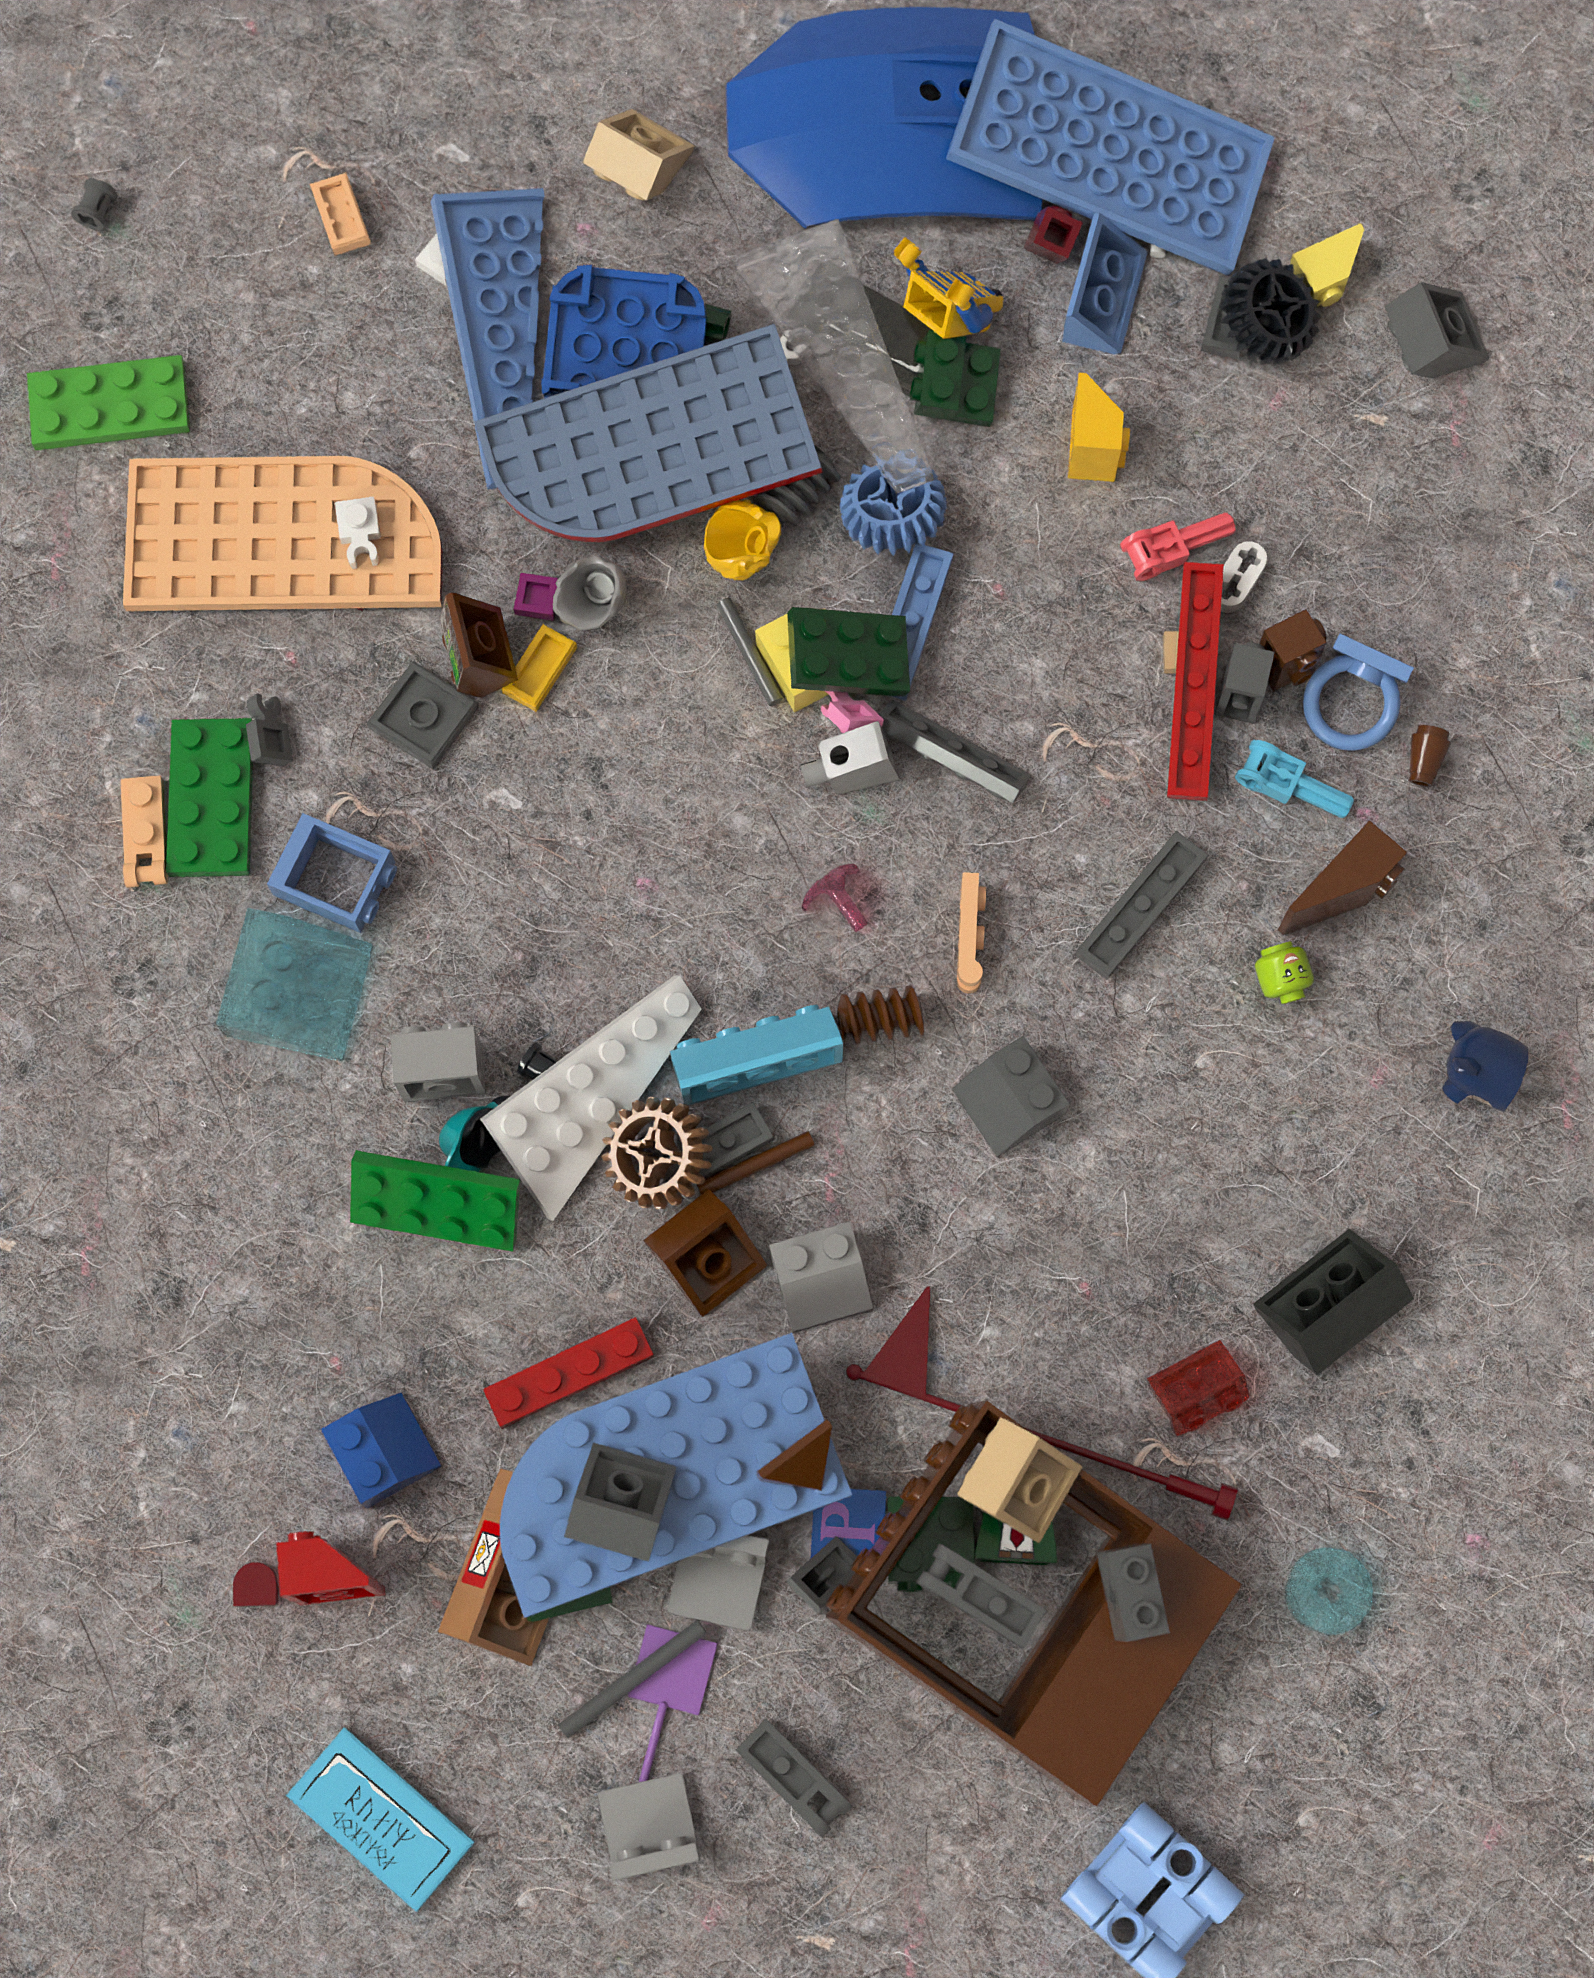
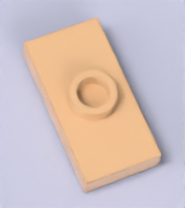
[310,173,371,256]

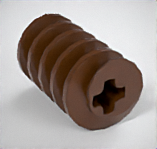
[837,985,924,1046]

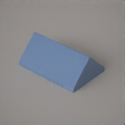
[1062,213,1148,355]

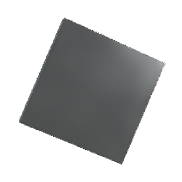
[367,661,479,769]

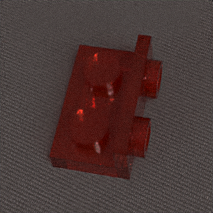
[1147,1340,1249,1436]

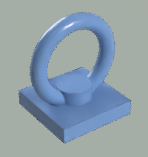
[1303,634,1414,751]

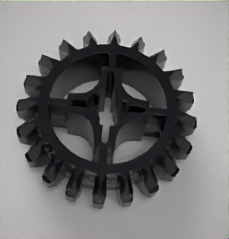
[1219,258,1322,365]

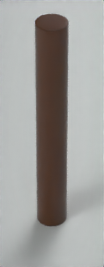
[696,1131,815,1194]

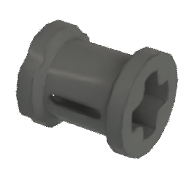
[71,178,118,230]

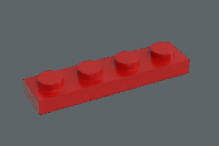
[483,1317,654,1429]

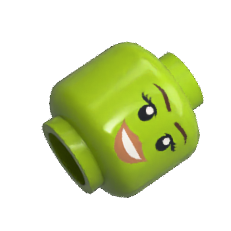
[1255,941,1314,1005]

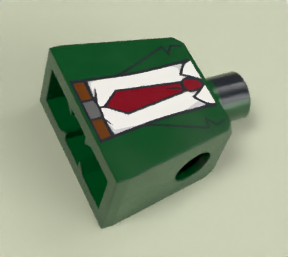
[974,1511,1057,1566]

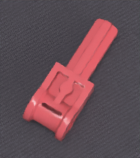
[1120,512,1236,581]

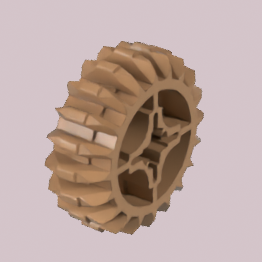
[601,1096,713,1209]

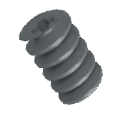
[755,445,841,528]

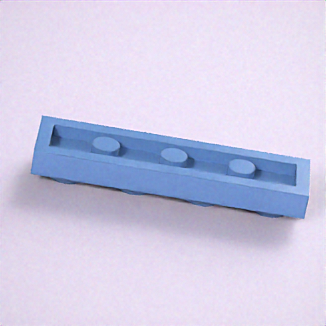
[891,543,954,701]

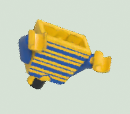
[893,237,1003,339]

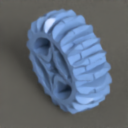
[840,456,947,556]

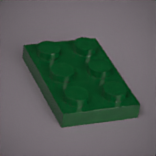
[787,607,910,697]

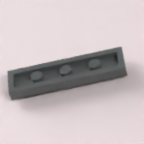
[878,700,1032,803]
[1075,830,1208,980]

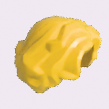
[704,499,781,581]

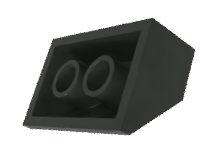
[1253,1229,1414,1376]

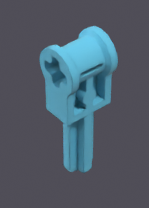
[1235,740,1354,818]

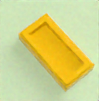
[501,624,578,712]

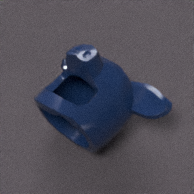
[1442,1021,1529,1113]

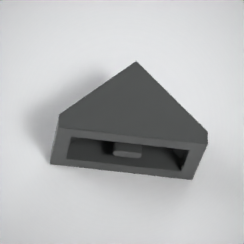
[786,1536,857,1614]

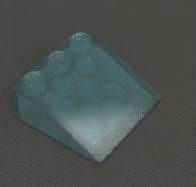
[216,908,373,1062]

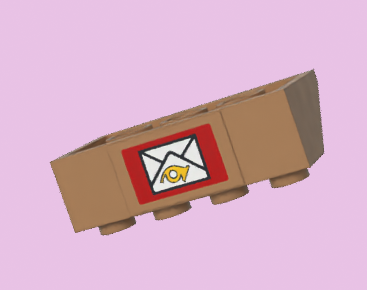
[438,1468,549,1666]

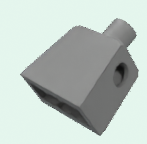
[801,721,900,794]

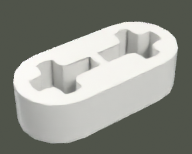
[1221,541,1267,613]

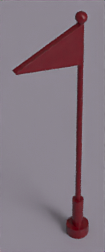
[846,1286,1238,1521]

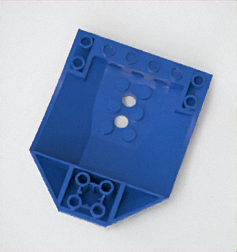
[725,7,1042,229]

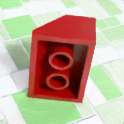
[276,1531,386,1606]

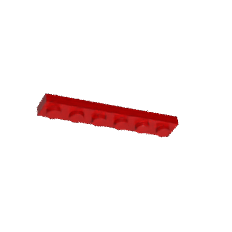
[1167,562,1224,801]

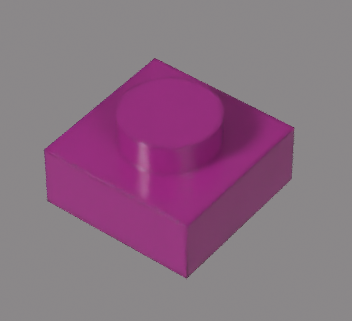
[513,572,558,621]

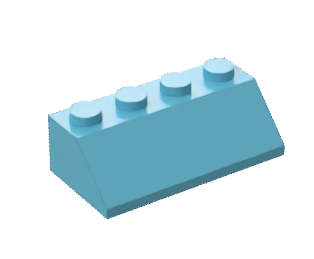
[670,1005,843,1105]

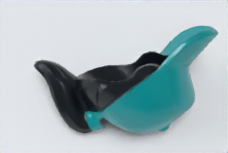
[439,1096,510,1172]

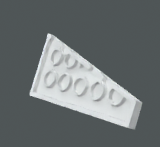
[481,975,702,1221]

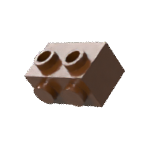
[1259,609,1327,692]

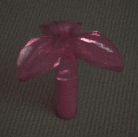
[802,864,868,932]

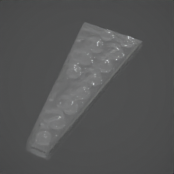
[731,219,934,493]

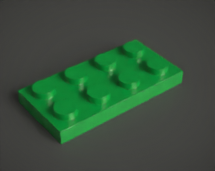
[166,718,253,877]
[350,1150,520,1252]

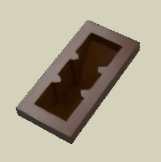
[756,1419,832,1491]

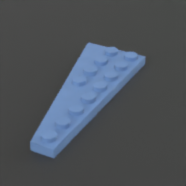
[431,188,545,489]

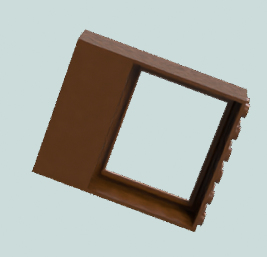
[825,1400,1242,1807]

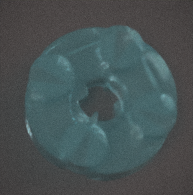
[1285,1547,1373,1635]

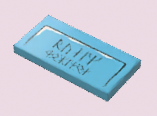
[286,1727,475,1912]

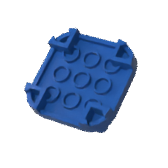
[541,264,707,398]

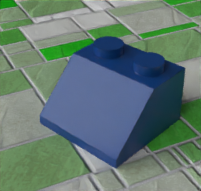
[321,1393,442,1509]

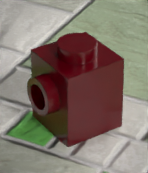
[1023,206,1083,264]

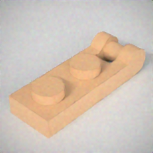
[121,775,168,888]
[957,872,986,994]

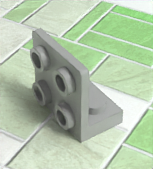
[667,1535,769,1631]
[598,1773,701,1881]

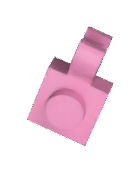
[821,691,884,733]

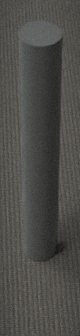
[717,598,783,706]

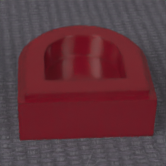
[233,1562,278,1607]

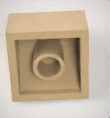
[583,109,695,200]
[957,1417,1082,1543]

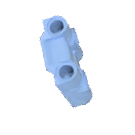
[1060,1802,1244,1978]

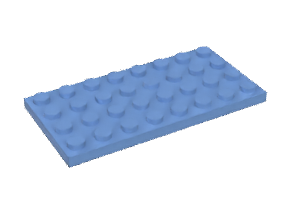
[946,19,1275,276]

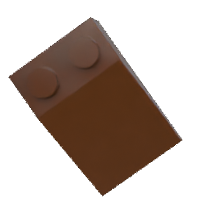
[1278,820,1407,935]

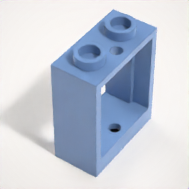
[267,813,397,933]

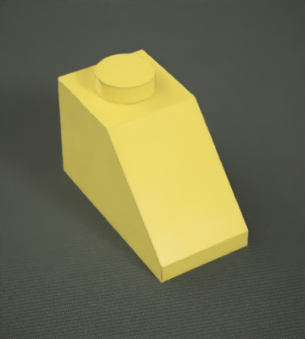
[1289,223,1364,307]

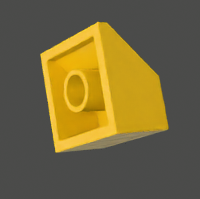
[1068,373,1130,482]

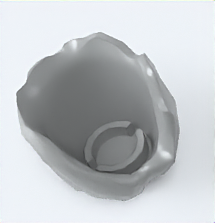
[553,555,627,630]

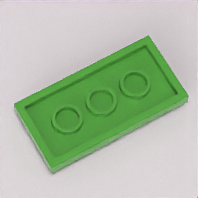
[27,355,190,451]

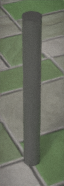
[558,1620,707,1738]

